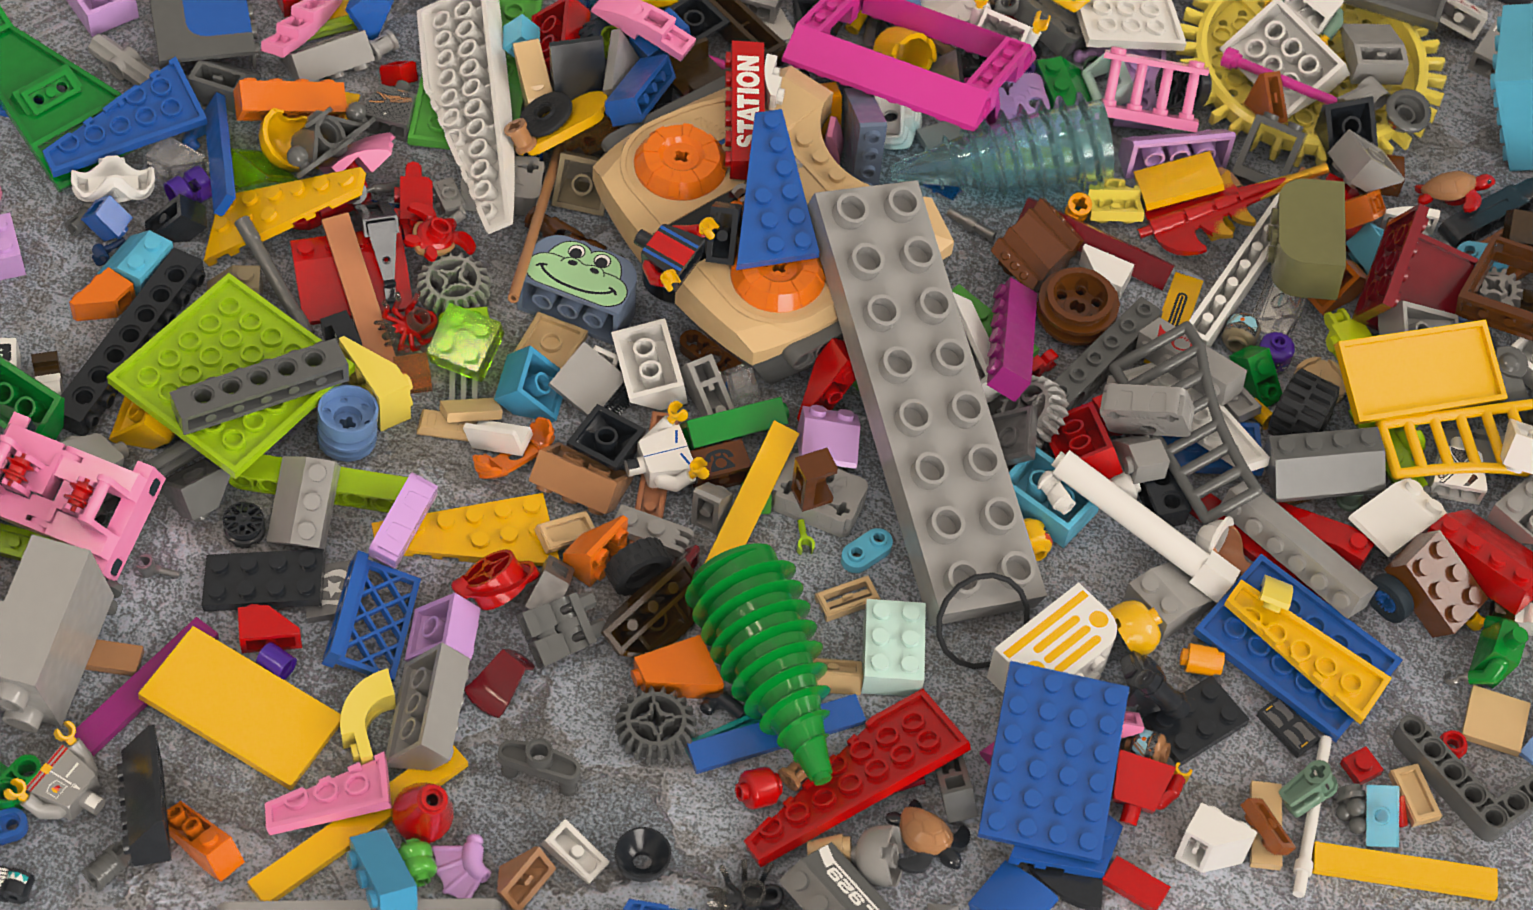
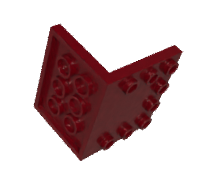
[1352,203,1479,331]

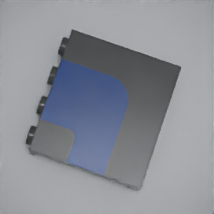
[149,0,261,70]

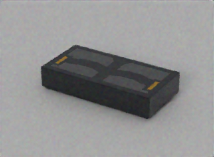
[1256,697,1320,758]

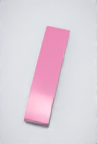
[261,0,342,58]

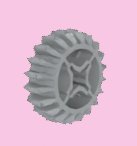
[416,252,491,317]
[996,375,1070,448]

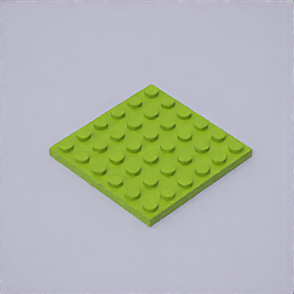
[107,273,355,479]

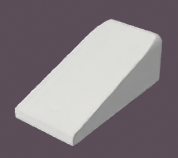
[541,819,610,885]

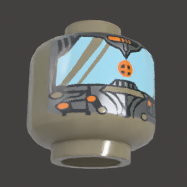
[1222,313,1261,353]

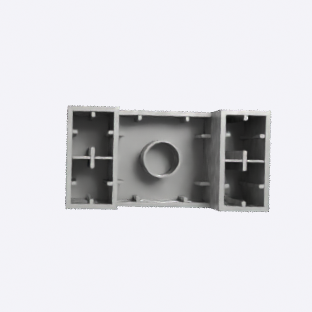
[0,535,114,733]

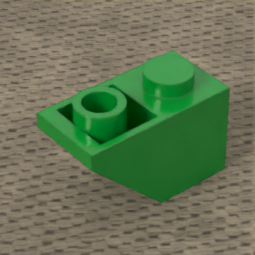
[1229,345,1283,407]

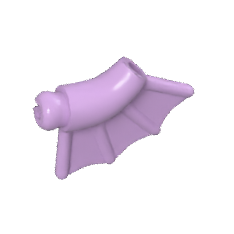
[432,834,491,898]

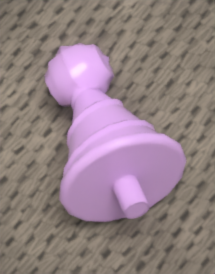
[1073,47,1110,64]

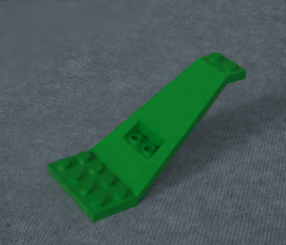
[0,6,137,193]

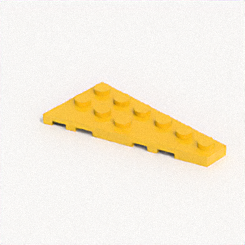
[204,167,366,267]

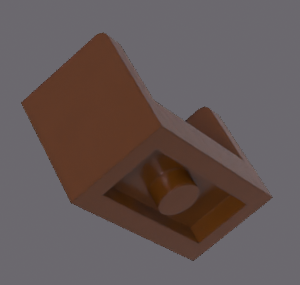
[791,447,838,512]

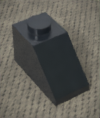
[145,194,207,243]
[705,201,744,265]

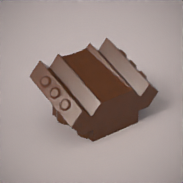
[990,198,1084,293]

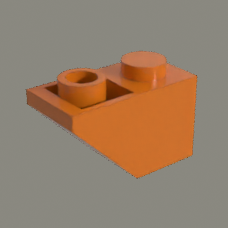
[69,267,136,321]

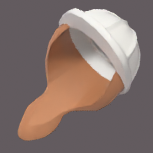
[1195,516,1252,576]

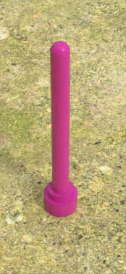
[1220,47,1338,104]

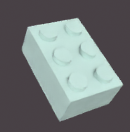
[861,599,926,697]

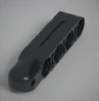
[1437,177,1533,249]

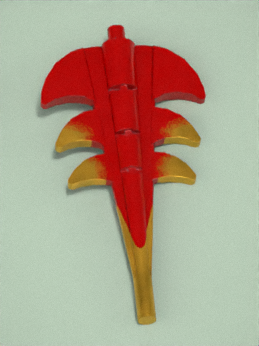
[1137,162,1329,256]

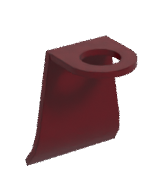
[464,649,535,718]

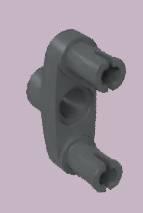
[498,738,581,796]

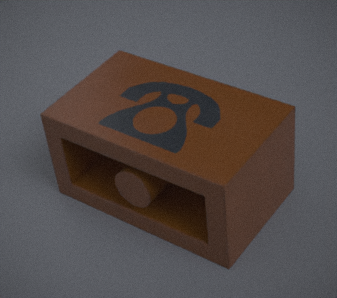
[690,439,752,490]

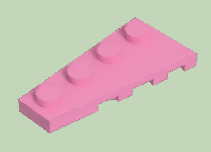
[265,752,392,835]

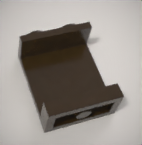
[665,37,730,97]

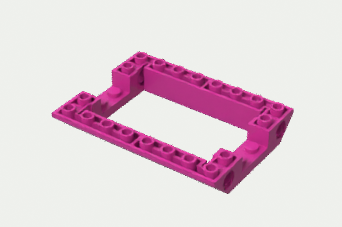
[782,0,1036,132]

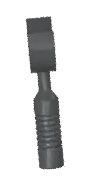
[347,181,400,204]

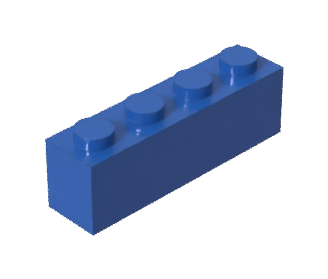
[605,54,676,127]

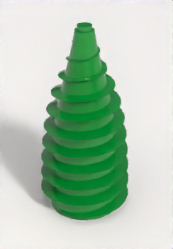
[685,543,832,786]

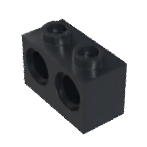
[1138,468,1192,527]

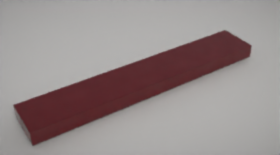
[1017,197,1175,291]

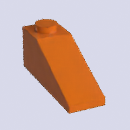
[1345,189,1386,230]

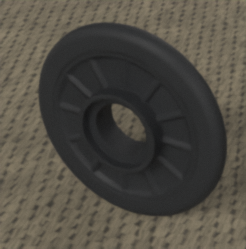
[520,92,572,137]

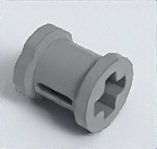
[368,29,399,62]

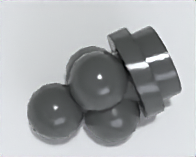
[1336,784,1367,834]

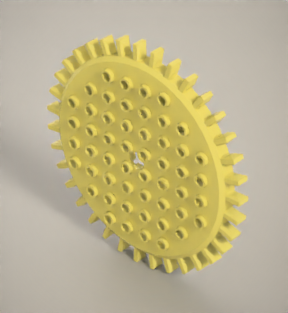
[1175,0,1447,167]

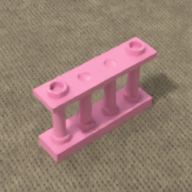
[1093,46,1209,133]

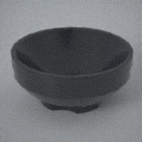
[614,827,672,883]

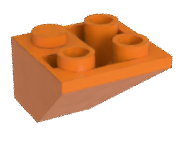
[563,515,629,587]

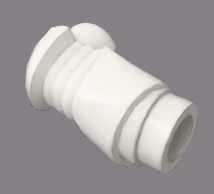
[1037,470,1076,515]

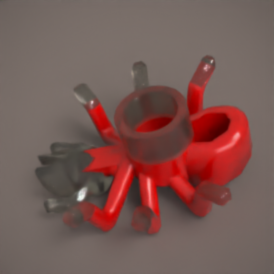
[374,291,444,354]

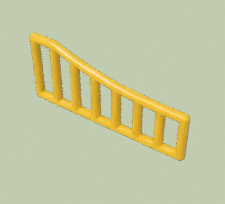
[1375,399,1533,480]

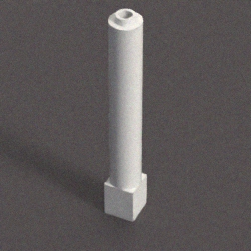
[1051,450,1240,603]

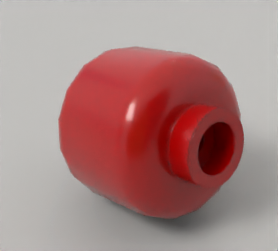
[735,767,783,810]

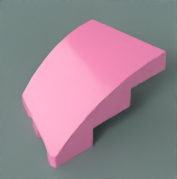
[318,132,395,174]

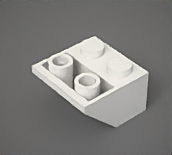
[1175,803,1257,873]

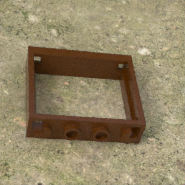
[1455,234,1533,341]

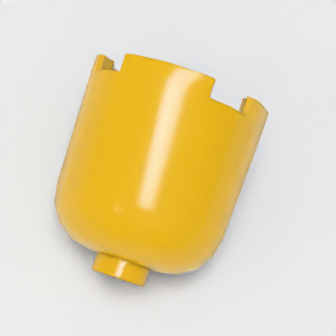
[872,26,937,70]

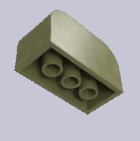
[1266,179,1346,300]

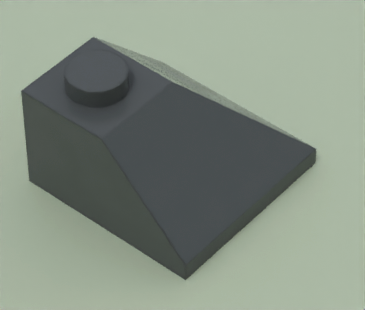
[161,457,231,522]

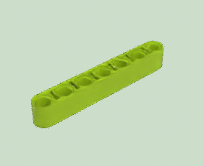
[228,454,408,513]

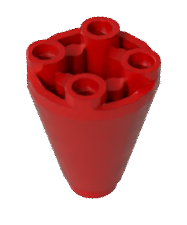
[391,782,454,844]

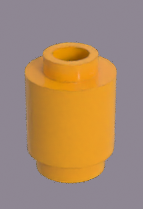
[1179,643,1225,676]

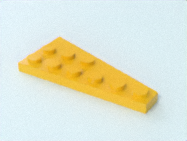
[371,493,560,566]

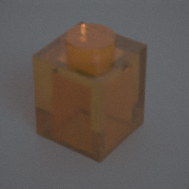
[393,352,432,394]

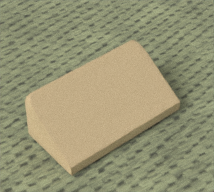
[813,658,863,695]

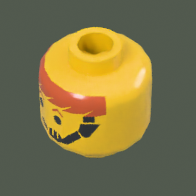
[1024,518,1053,561]

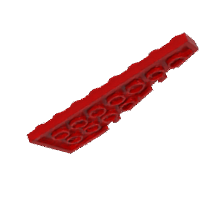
[744,688,971,868]

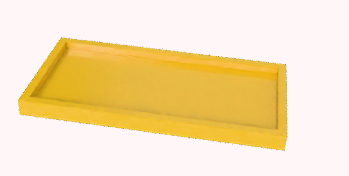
[1334,320,1508,425]
[138,626,341,791]

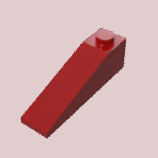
[1271,498,1375,572]

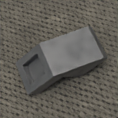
[522,554,575,612]

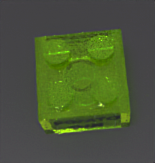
[426,303,505,383]

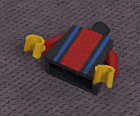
[634,217,719,292]

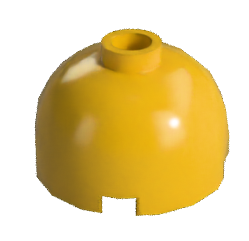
[1108,600,1163,656]

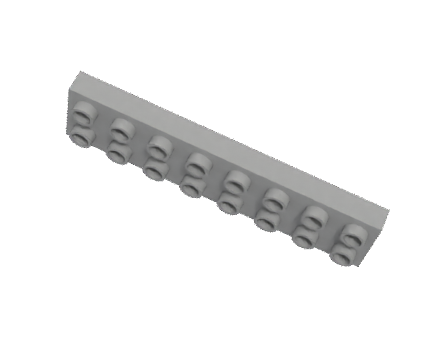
[807,180,1047,627]

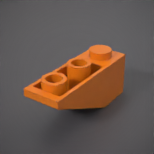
[167,800,245,882]

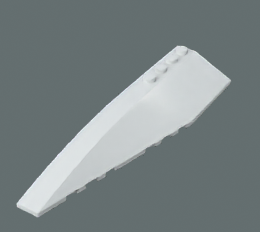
[417,0,515,234]

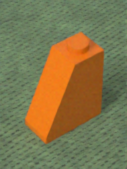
[630,634,724,699]

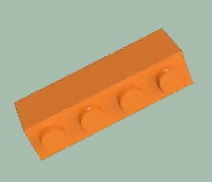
[233,78,347,121]

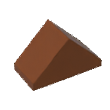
[1244,71,1288,123]

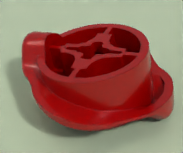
[451,549,540,610]

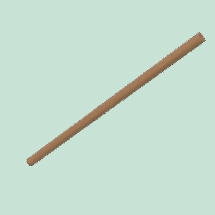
[508,140,567,303]

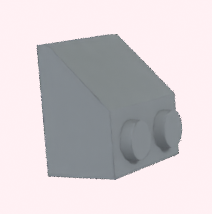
[1328,130,1405,192]

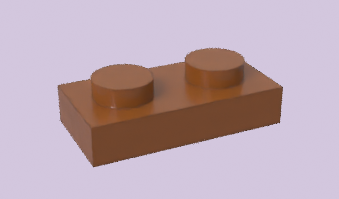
[1240,798,1296,855]

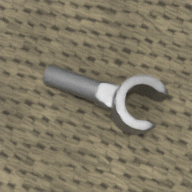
[136,554,180,579]

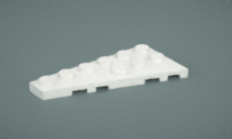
[1107,363,1270,471]

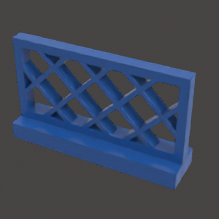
[321,550,421,683]

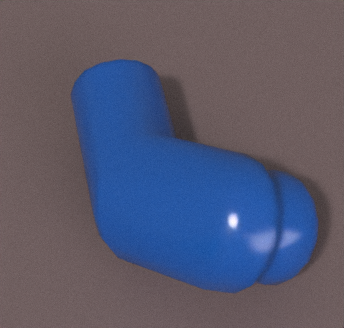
[182,125,206,153]

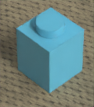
[503,14,540,58]

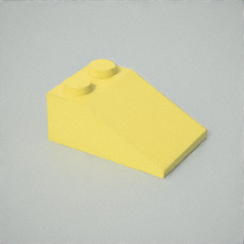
[339,336,413,432]

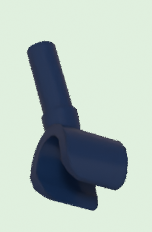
[92,237,125,266]

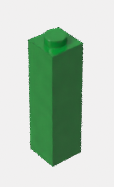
[679,397,789,451]

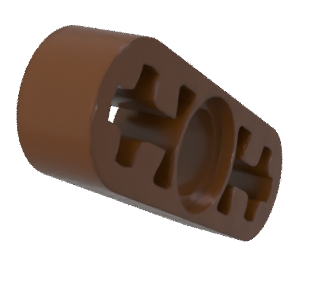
[679,330,747,389]

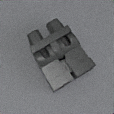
[515,592,605,669]

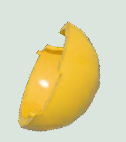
[258,108,307,172]

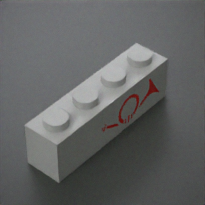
[1136,317,1247,406]

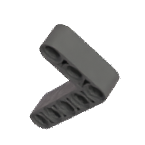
[1392,714,1533,842]

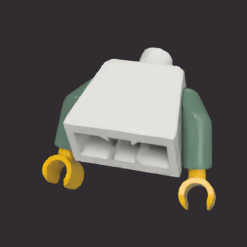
[1263,0,1344,46]

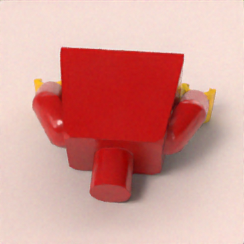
[1112,749,1193,827]

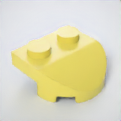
[1088,178,1144,224]

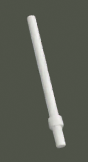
[1293,735,1332,898]

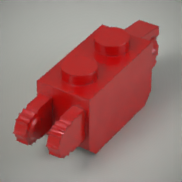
[394,161,433,247]

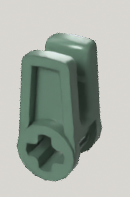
[1278,760,1338,818]

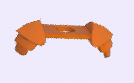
[472,417,555,479]

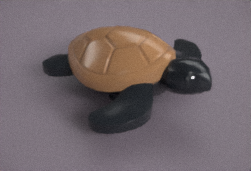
[885,799,971,874]

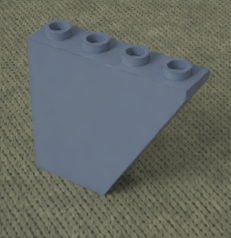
[841,88,887,186]

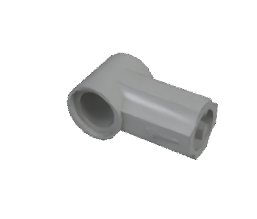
[1337,76,1390,110]

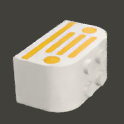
[987,583,1117,693]

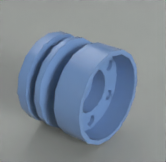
[317,385,379,462]

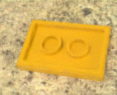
[1133,151,1224,211]

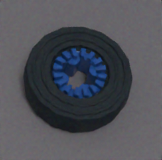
[1369,573,1414,623]

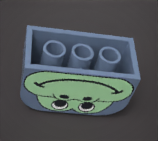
[517,235,637,346]

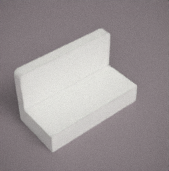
[463,421,533,456]

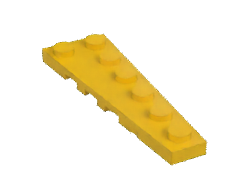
[1224,579,1392,725]

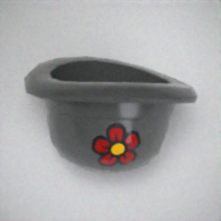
[1386,89,1431,133]

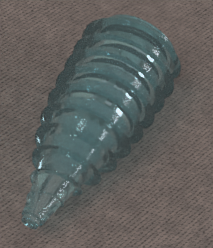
[890,91,1115,200]

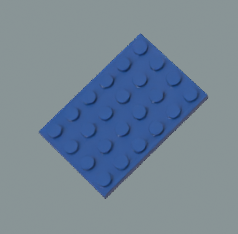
[1193,554,1403,743]
[977,661,1129,864]

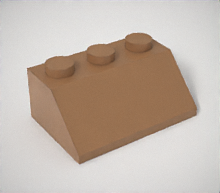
[529,442,634,516]

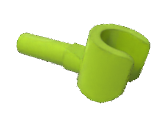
[796,519,815,555]

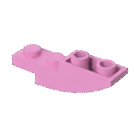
[591,0,696,62]

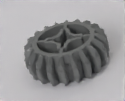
[615,685,697,766]

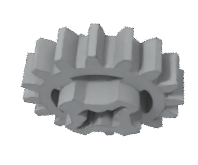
[1478,267,1523,308]

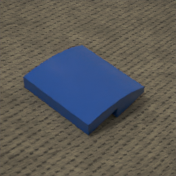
[968,860,1059,910]

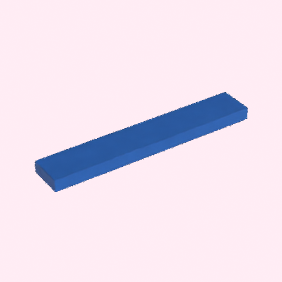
[204,92,236,216]
[686,694,866,774]

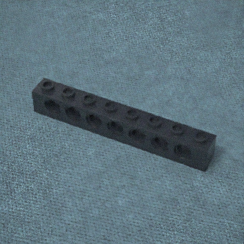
[61,247,206,436]

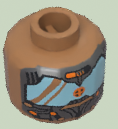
[1124,729,1171,764]

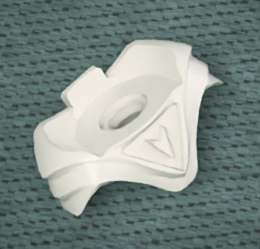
[874,95,922,150]
[71,156,155,203]

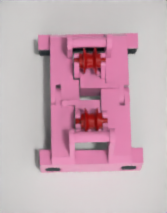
[0,412,166,581]

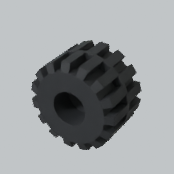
[1268,368,1340,436]

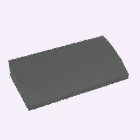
[1344,0,1446,31]

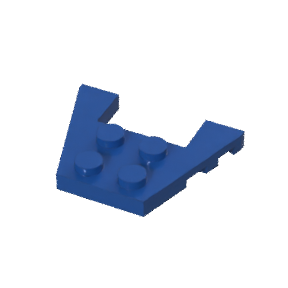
[1008,814,1123,879]

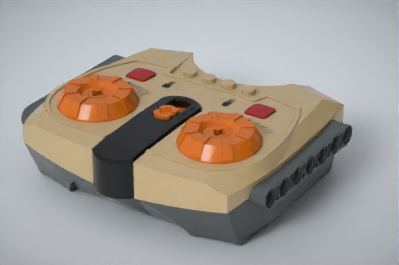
[593,66,954,385]

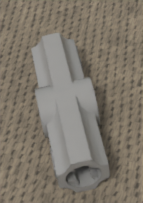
[88,33,155,85]

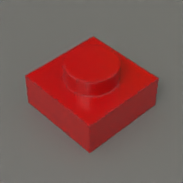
[1340,746,1384,785]

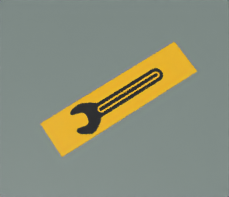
[1143,272,1204,364]

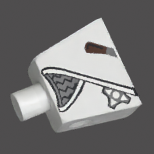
[1429,437,1487,505]

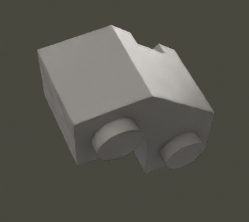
[1112,434,1170,484]

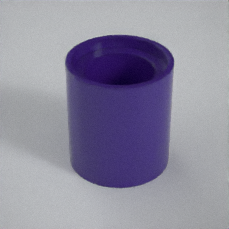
[256,642,297,680]

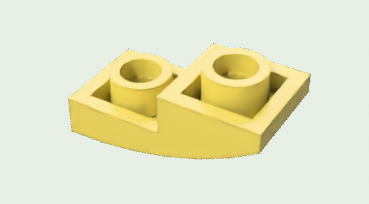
[1258,575,1293,613]

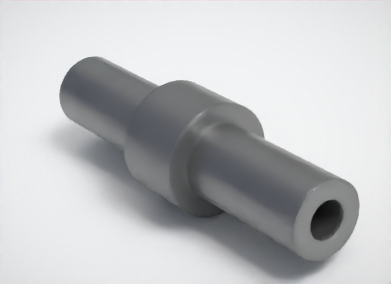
[946,207,997,241]

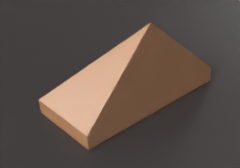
[497,846,557,910]

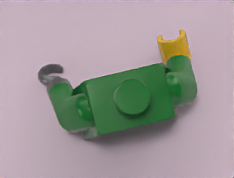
[1444,611,1528,688]

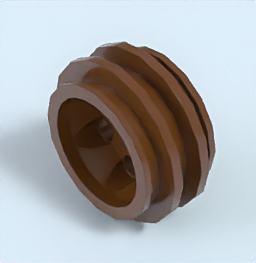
[1036,267,1120,346]

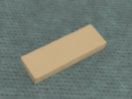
[1250,781,1282,871]

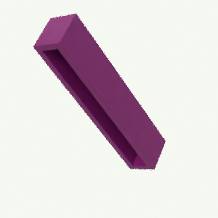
[986,277,1037,402]

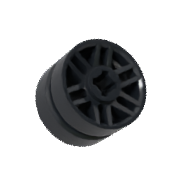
[1155,60,1212,111]

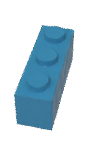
[346,828,418,910]

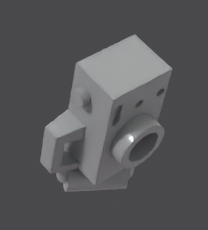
[433,177,467,224]

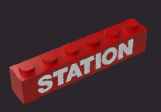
[724,41,765,180]

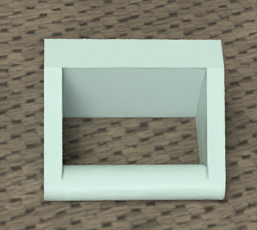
[1081,49,1134,105]

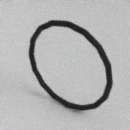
[936,572,1030,669]

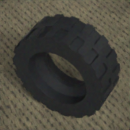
[604,537,673,596]

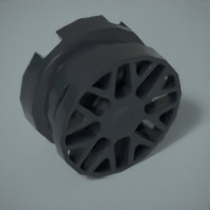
[223,501,266,549]

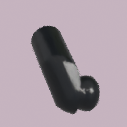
[700,692,744,719]

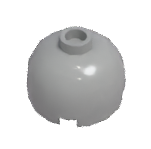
[851,824,904,887]

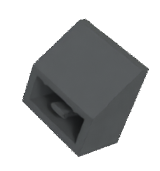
[187,59,261,113]

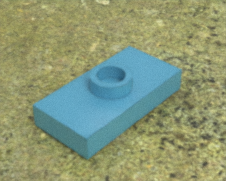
[1366,785,1399,848]

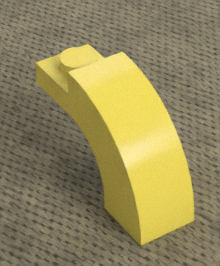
[340,669,396,765]

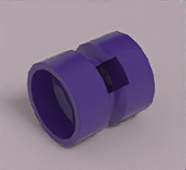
[163,165,212,203]

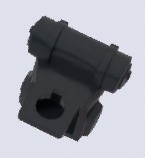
[1120,650,1191,721]

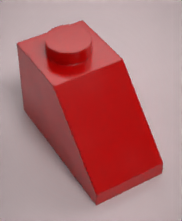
[238,604,302,654]

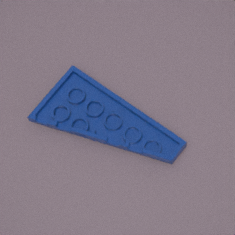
[43,56,208,178]
[736,109,820,270]

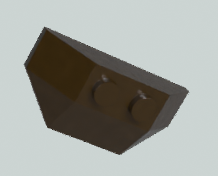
[601,558,695,658]

